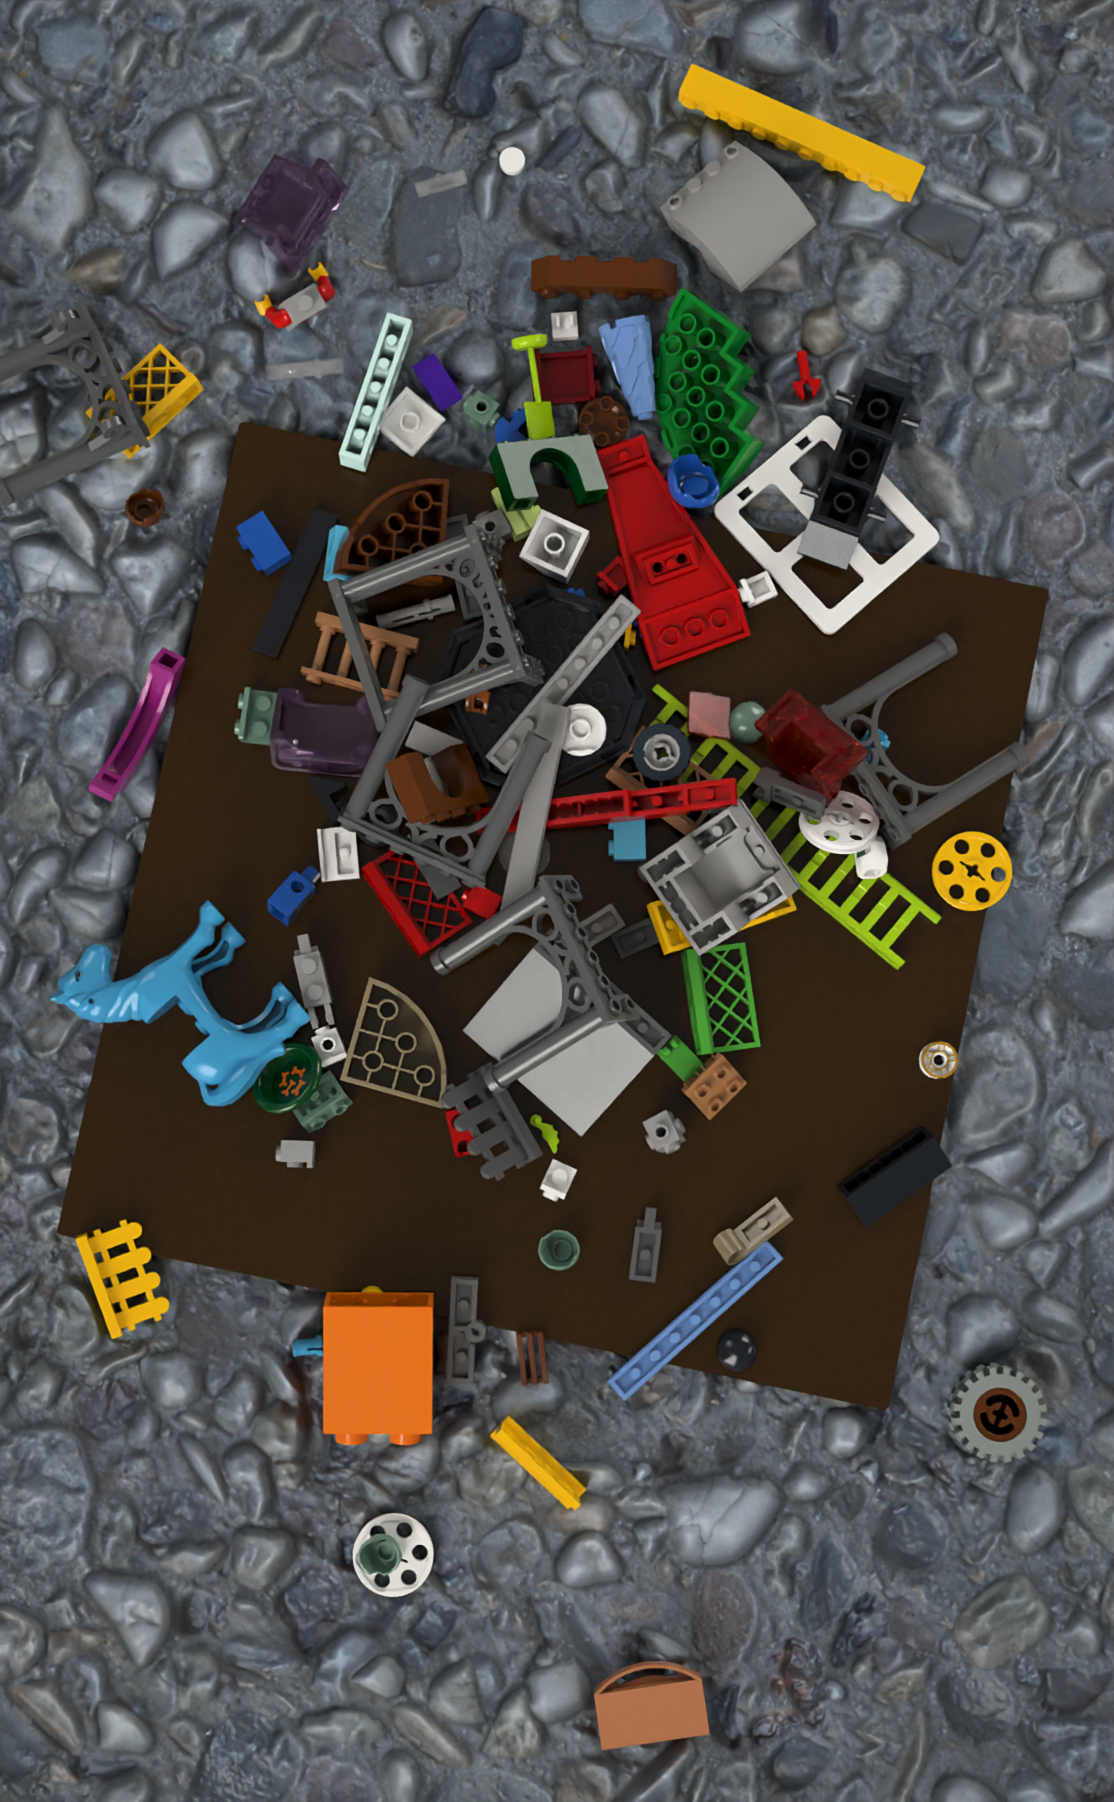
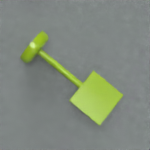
[511,334,556,440]

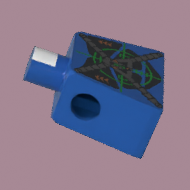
[267,865,321,927]

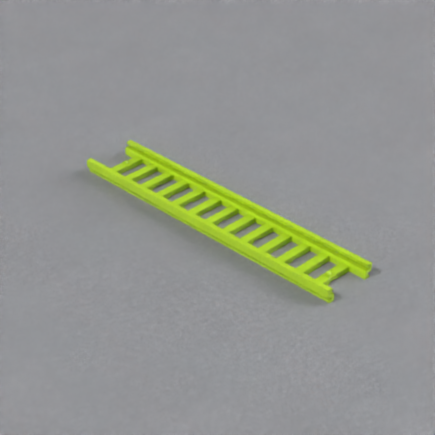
[632,684,941,970]

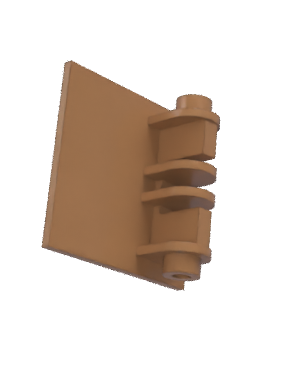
[680,1052,747,1120]

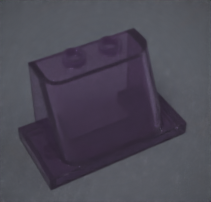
[234,154,349,274]

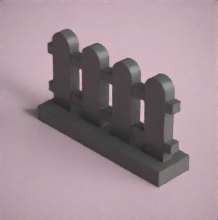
[441,1062,543,1181]

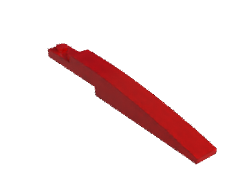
[476,778,738,835]

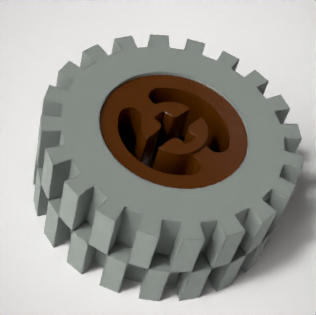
[947,1363,1047,1463]

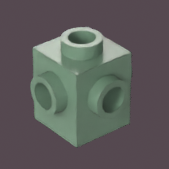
[463,391,501,434]

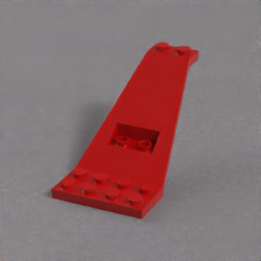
[596,434,751,671]

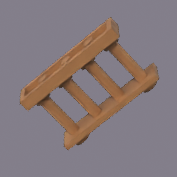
[301,611,420,702]

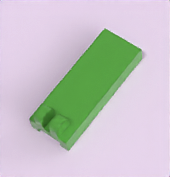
[656,1035,707,1082]

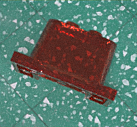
[754,688,869,807]

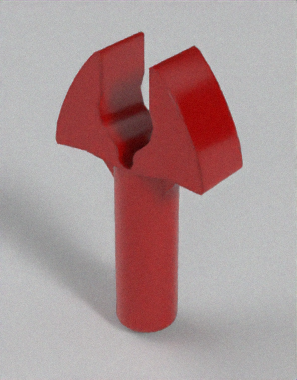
[792,350,821,400]

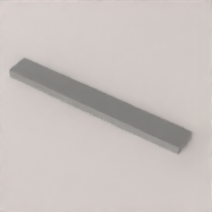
[485,594,641,774]
[500,702,570,910]

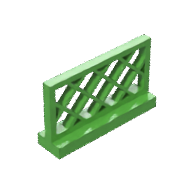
[680,942,761,1056]

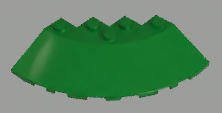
[654,287,764,506]

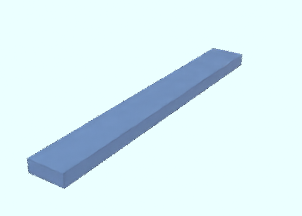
[606,1240,784,1401]

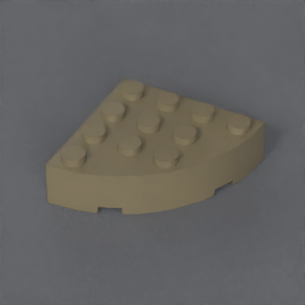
[340,977,448,1109]

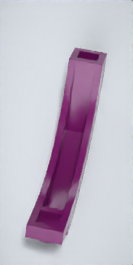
[88,647,186,802]

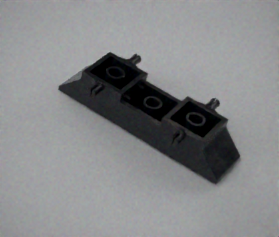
[797,367,921,571]

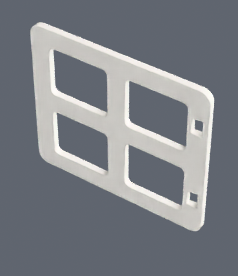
[714,415,939,635]

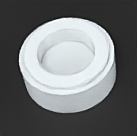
[499,147,525,175]

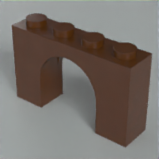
[385,743,490,826]

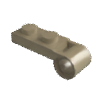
[713,1197,794,1265]

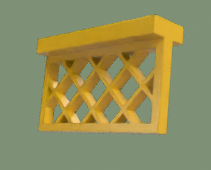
[85,343,204,459]
[490,1415,586,1510]

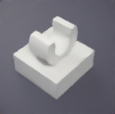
[551,311,579,341]

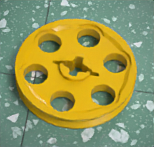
[932,831,1012,911]

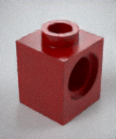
[461,886,503,920]

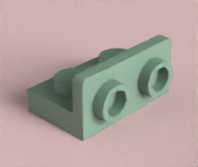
[235,687,279,746]
[293,1070,353,1133]

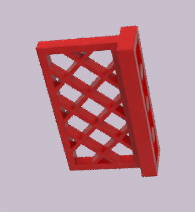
[361,850,473,958]

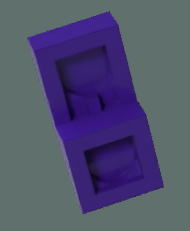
[412,353,463,412]

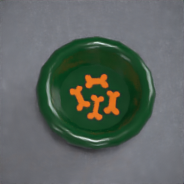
[252,1041,322,1114]

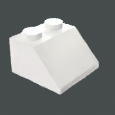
[519,509,589,584]

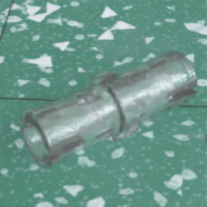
[414,168,468,198]

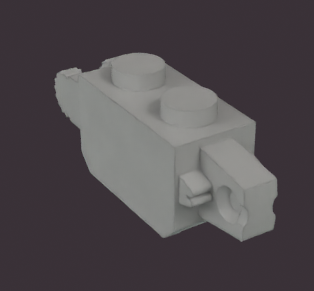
[293,933,335,1029]

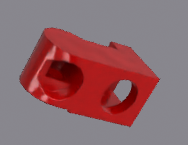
[445,1104,473,1157]

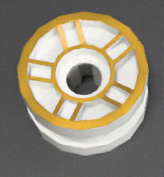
[918,1042,958,1079]

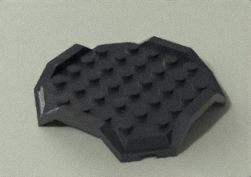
[435,584,647,788]

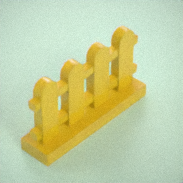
[76,1219,169,1339]

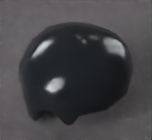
[717,1328,757,1372]

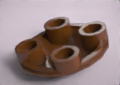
[578,396,630,448]

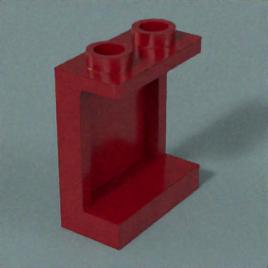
[531,346,600,406]

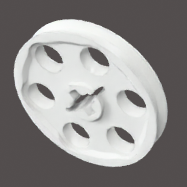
[799,790,879,854]
[353,1513,434,1597]

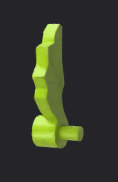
[529,1114,560,1153]

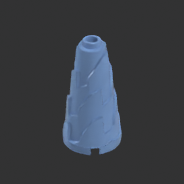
[598,315,657,421]

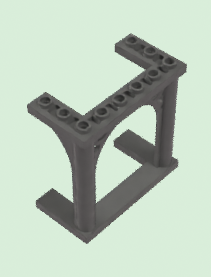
[327,523,545,736]

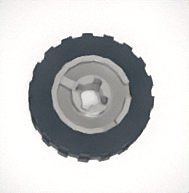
[632,723,692,782]

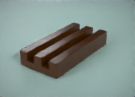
[516,1329,549,1386]

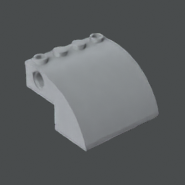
[660,141,816,292]
[639,799,801,956]

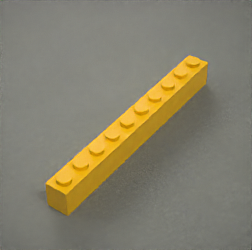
[678,64,926,203]

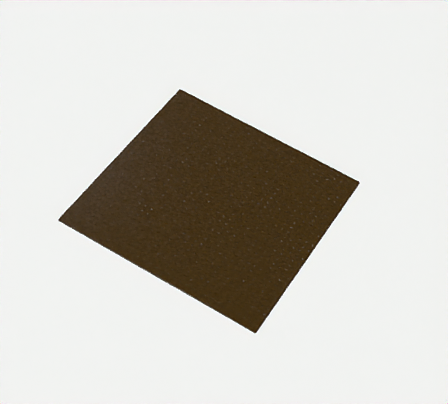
[57,422,1048,1410]

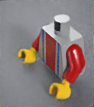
[254,262,335,332]

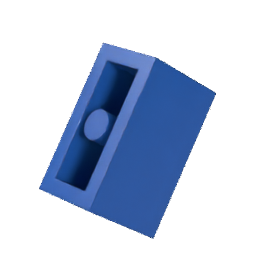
[236,511,292,576]

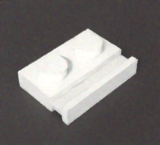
[317,827,360,882]

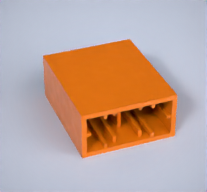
[323,1292,434,1445]

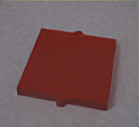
[687,691,730,741]

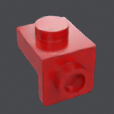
[596,556,628,597]

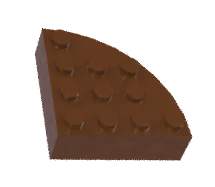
[333,478,449,587]

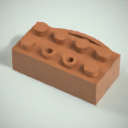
[593,1661,710,1750]

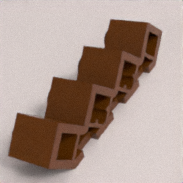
[531,255,677,302]

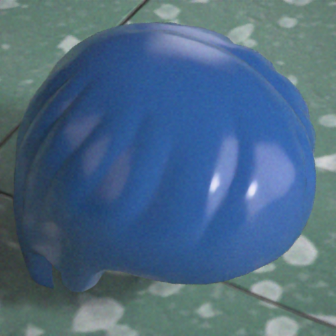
[667,454,720,508]

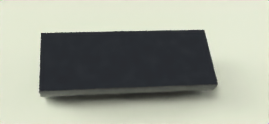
[837,1125,952,1227]

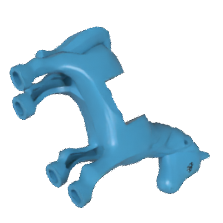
[49,899,312,1106]

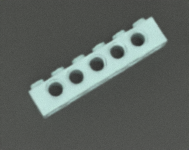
[339,312,413,472]

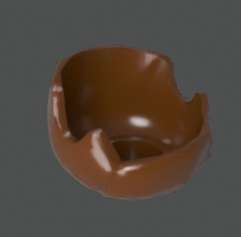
[125,488,165,527]

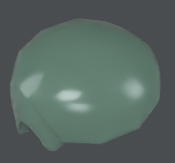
[727,701,768,744]
[538,1230,580,1271]
[358,1534,403,1576]

